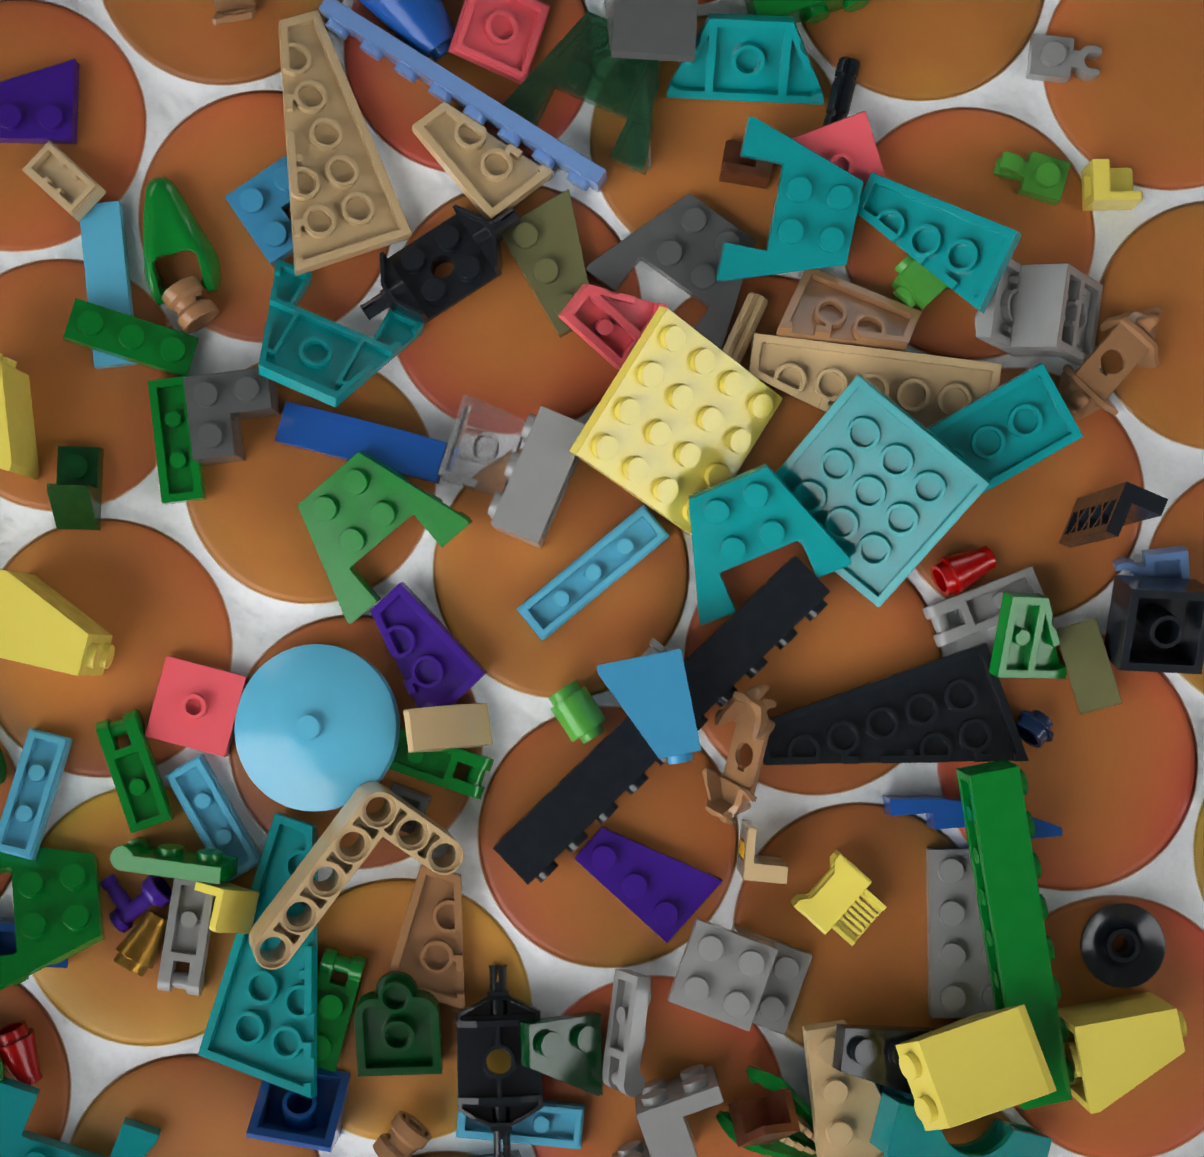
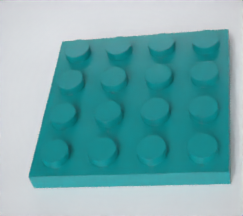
[776,373,990,608]

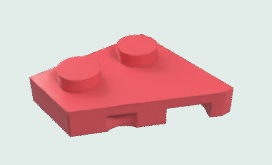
[558,284,670,370]

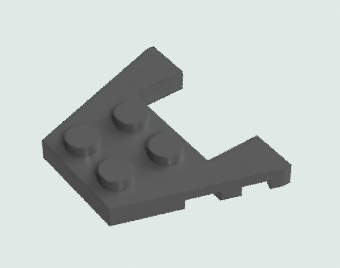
[586,193,755,349]

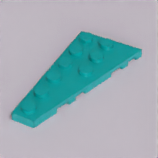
[198,813,318,1099]

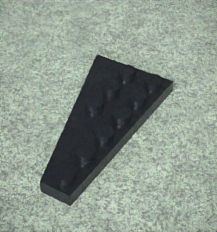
[763,643,1029,765]

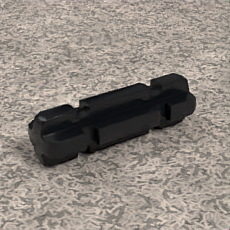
[823,57,860,126]

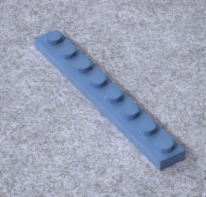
[318,0,607,192]

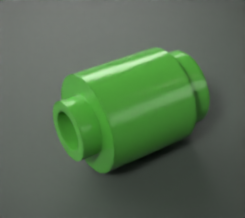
[549,680,607,744]

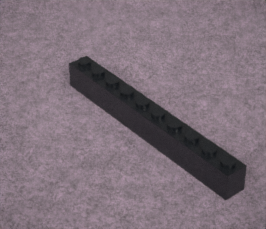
[493,555,830,885]

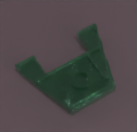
[503,11,662,175]

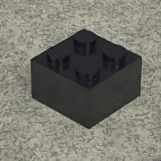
[1104,575,1204,674]

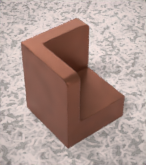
[719,140,773,189]
[728,1088,800,1147]

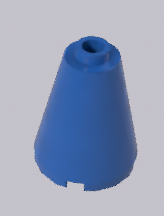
[358,0,454,62]

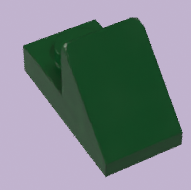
[47,446,104,531]

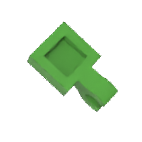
[993,151,1071,206]

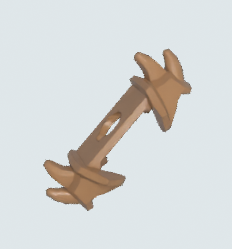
[1058,306,1163,419]
[701,685,777,825]

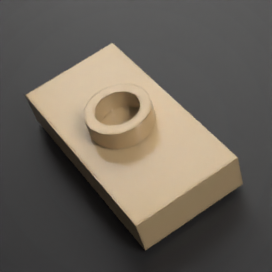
[22,140,107,222]

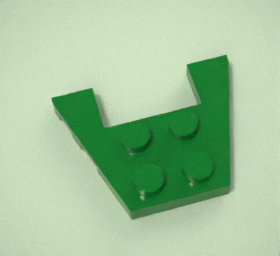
[298,450,473,624]
[0,847,105,991]

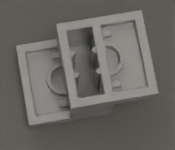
[975,259,1103,366]
[668,918,812,1035]
[612,1064,724,1157]

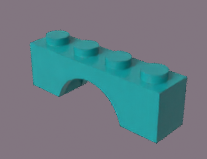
[870,1092,1052,1157]

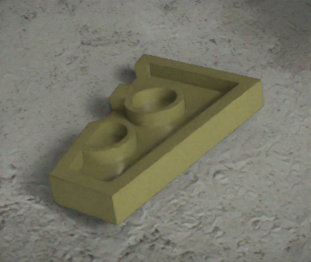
[501,189,589,338]

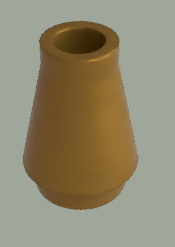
[114,910,167,976]

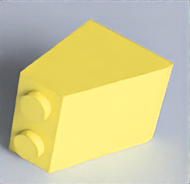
[0,353,40,480]
[0,569,115,676]
[1058,992,1187,1114]
[895,1004,1057,1131]

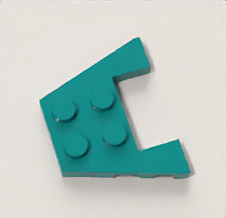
[716,117,864,282]
[259,259,424,408]
[689,463,852,625]
[0,1077,161,1157]

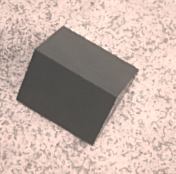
[604,0,698,62]

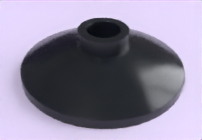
[1080,903,1166,988]

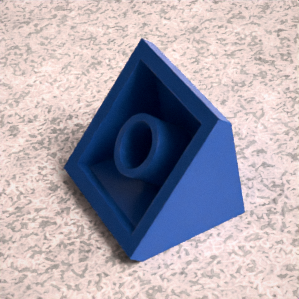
[246,1068,351,1152]

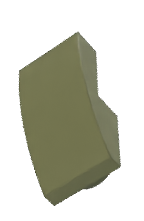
[1056,618,1122,715]

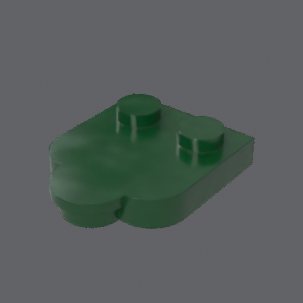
[354,971,443,1077]

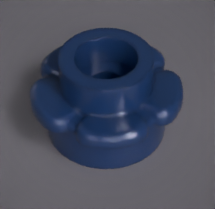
[1016,710,1054,748]

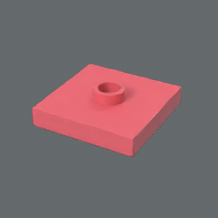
[448,0,551,85]
[791,111,886,193]
[145,656,249,757]

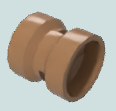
[161,276,219,334]
[373,1111,432,1157]

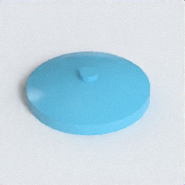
[234,644,400,812]

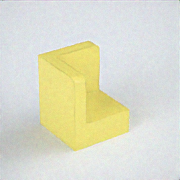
[1081,159,1143,211]
[194,881,260,934]

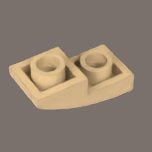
[403,703,493,753]

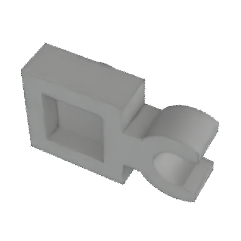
[1026,34,1102,84]

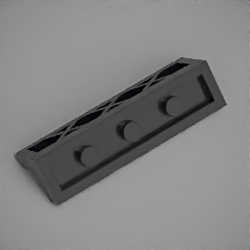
[1059,482,1168,548]

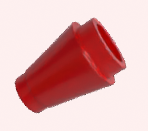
[931,546,996,596]
[0,1021,42,1085]

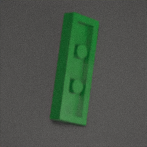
[63,298,199,377]
[148,376,207,505]

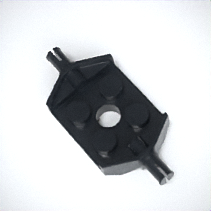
[360,204,521,324]
[456,965,544,1157]

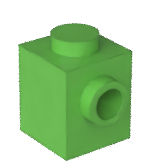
[891,255,948,311]

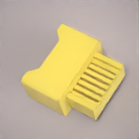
[790,849,887,947]

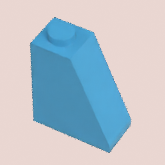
[596,649,701,765]

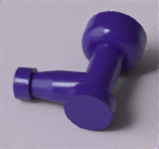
[100,874,172,933]

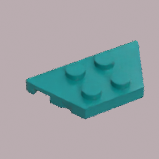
[667,13,824,105]

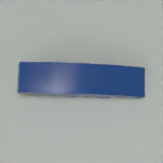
[275,401,450,484]
[883,795,1063,839]

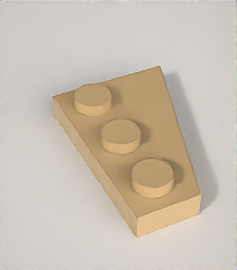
[412,101,554,221]

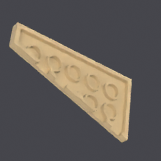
[278,10,412,276]
[748,333,1002,428]
[802,1020,884,1157]

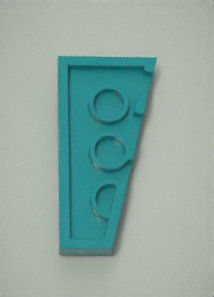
[857,172,1022,314]

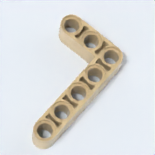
[249,782,464,970]

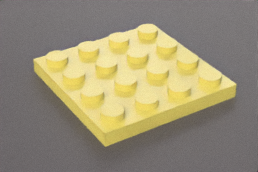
[569,306,783,535]

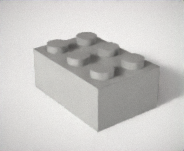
[487,406,586,549]

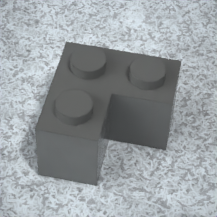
[183,368,281,466]

